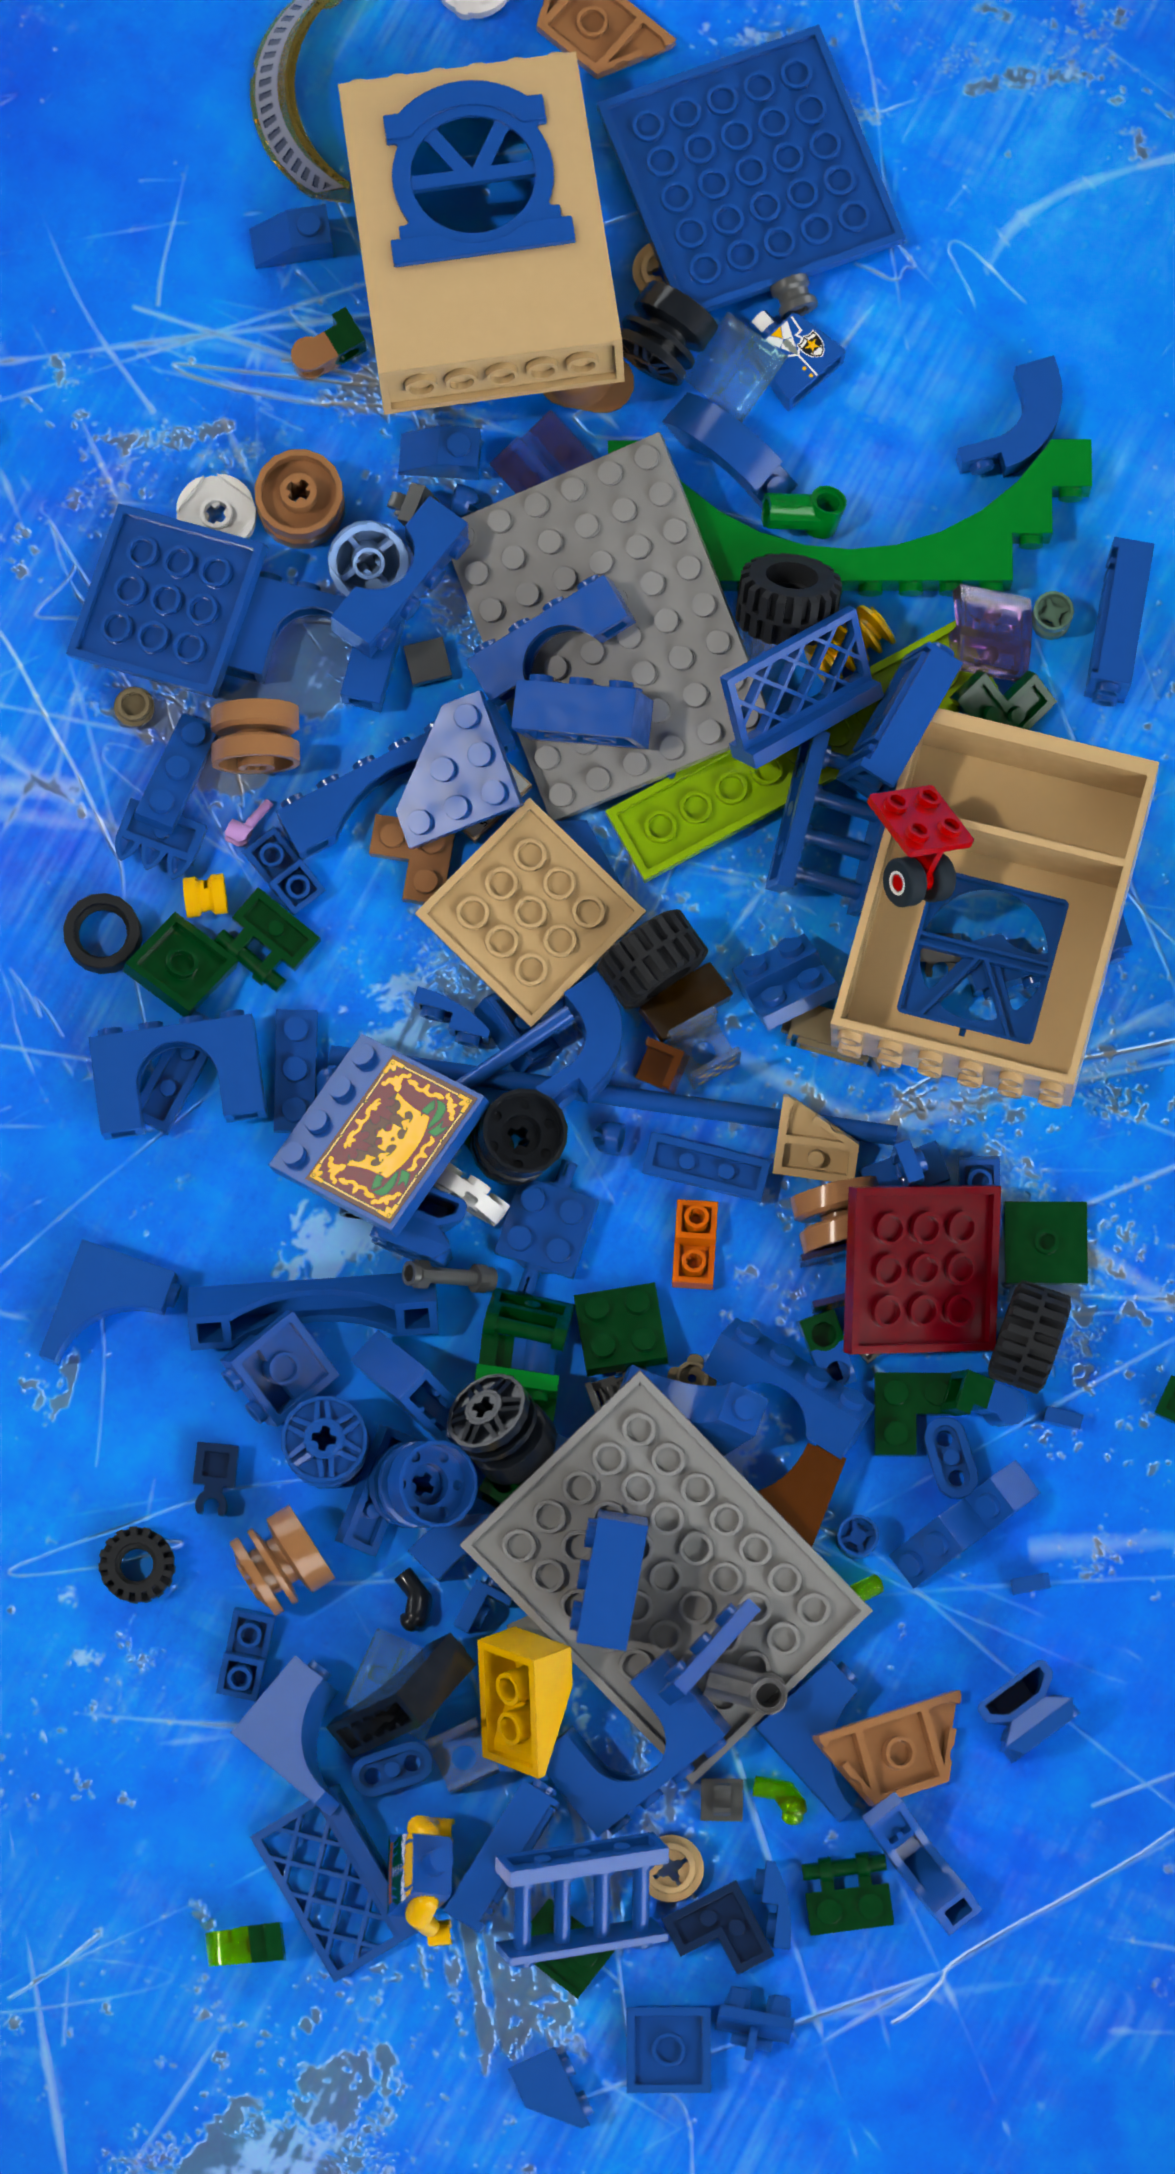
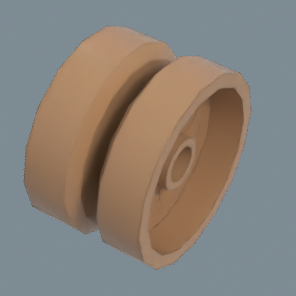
[255,449,345,549]
[210,698,300,774]
[790,1176,879,1254]

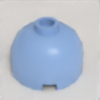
[328,520,408,597]

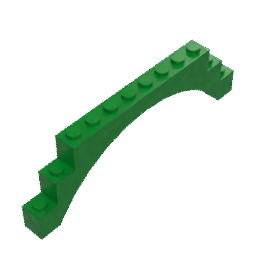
[608,439,1092,597]

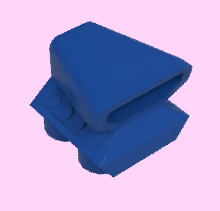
[369,1187,467,1268]
[978,1660,1080,1763]

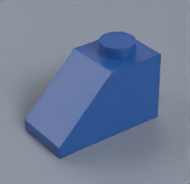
[249,204,334,269]
[398,425,482,480]

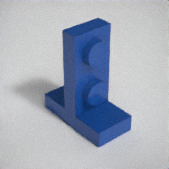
[859,1139,951,1186]

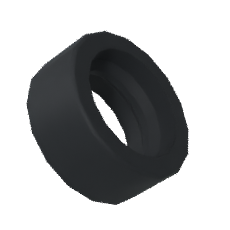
[63,893,142,974]

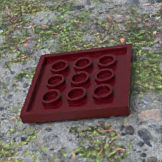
[843,1185,1001,1354]

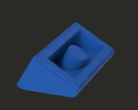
[474,993,560,1073]

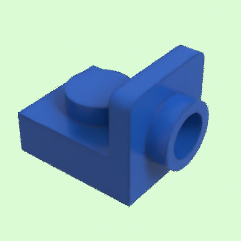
[453,1577,513,1634]

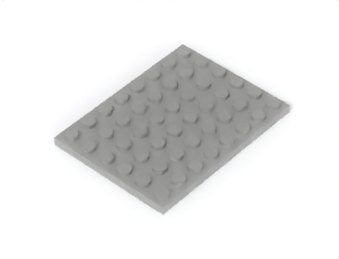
[451,432,767,821]
[460,1370,873,1785]

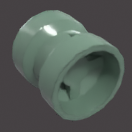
[1031,591,1074,640]

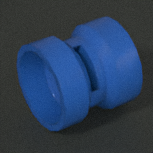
[836,1515,879,1559]

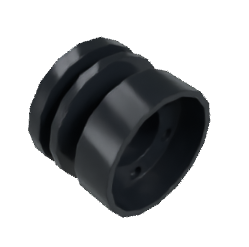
[620,280,718,386]
[470,1088,568,1186]
[447,1373,557,1485]

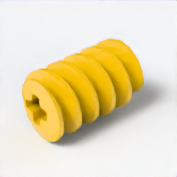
[804,605,896,682]

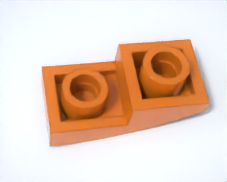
[672,1199,718,1290]

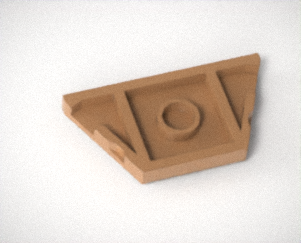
[536,0,676,80]
[812,1690,961,1806]

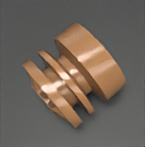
[229,1505,335,1616]

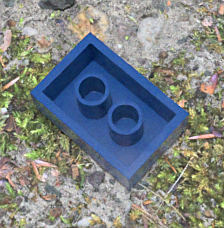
[511,674,654,749]
[569,1509,649,1651]

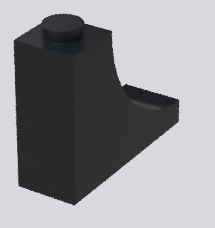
[326,1633,477,1759]

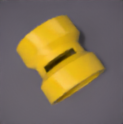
[182,873,228,918]

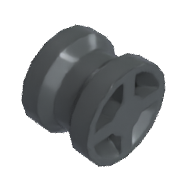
[770,273,818,320]

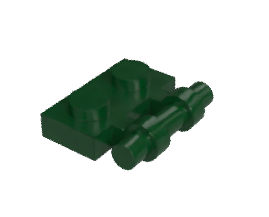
[214,887,321,993]
[801,1852,894,1936]

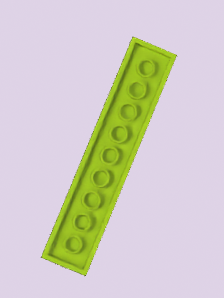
[605,619,998,883]

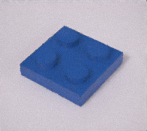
[626,2007,711,2093]

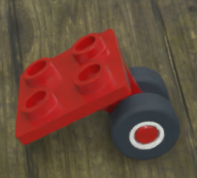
[867,785,974,907]

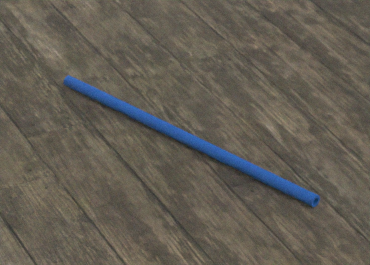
[328,1045,898,1146]

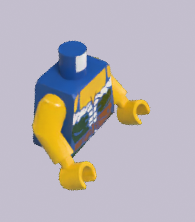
[387,1815,455,1947]

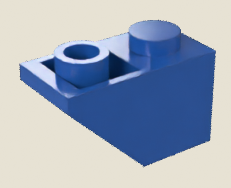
[508,2047,594,2129]

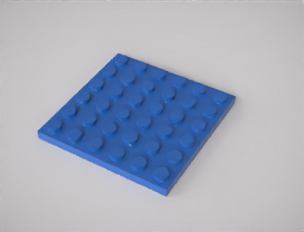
[596,25,905,312]

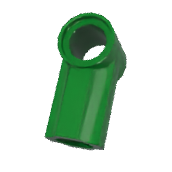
[761,486,846,539]

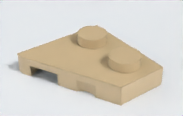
[772,1094,860,1182]

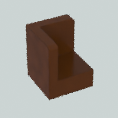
[635,1037,690,1094]

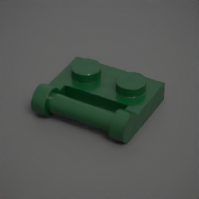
[482,1288,575,1351]

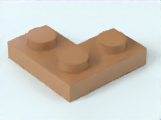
[369,814,456,905]

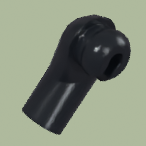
[394,1568,432,1632]

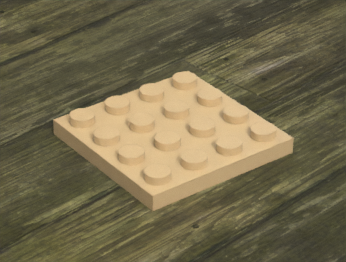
[415,797,646,1029]

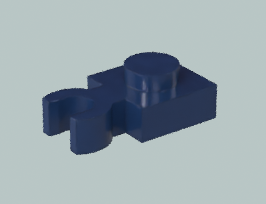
[193,1442,240,1517]

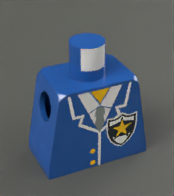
[748,310,846,411]

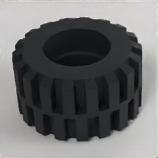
[735,553,842,646]
[597,909,708,1009]
[988,1280,1071,1394]

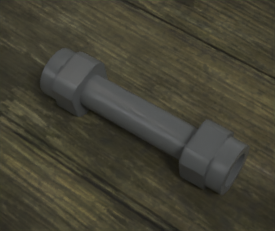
[402,1259,498,1293]

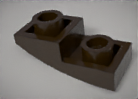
[638,962,733,1042]

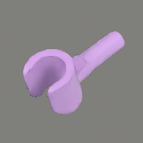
[225,799,273,847]

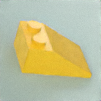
[477,1626,573,1779]

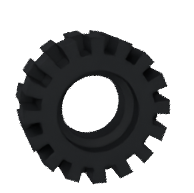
[98,1526,176,1604]

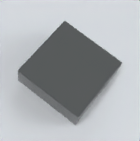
[403,637,452,688]

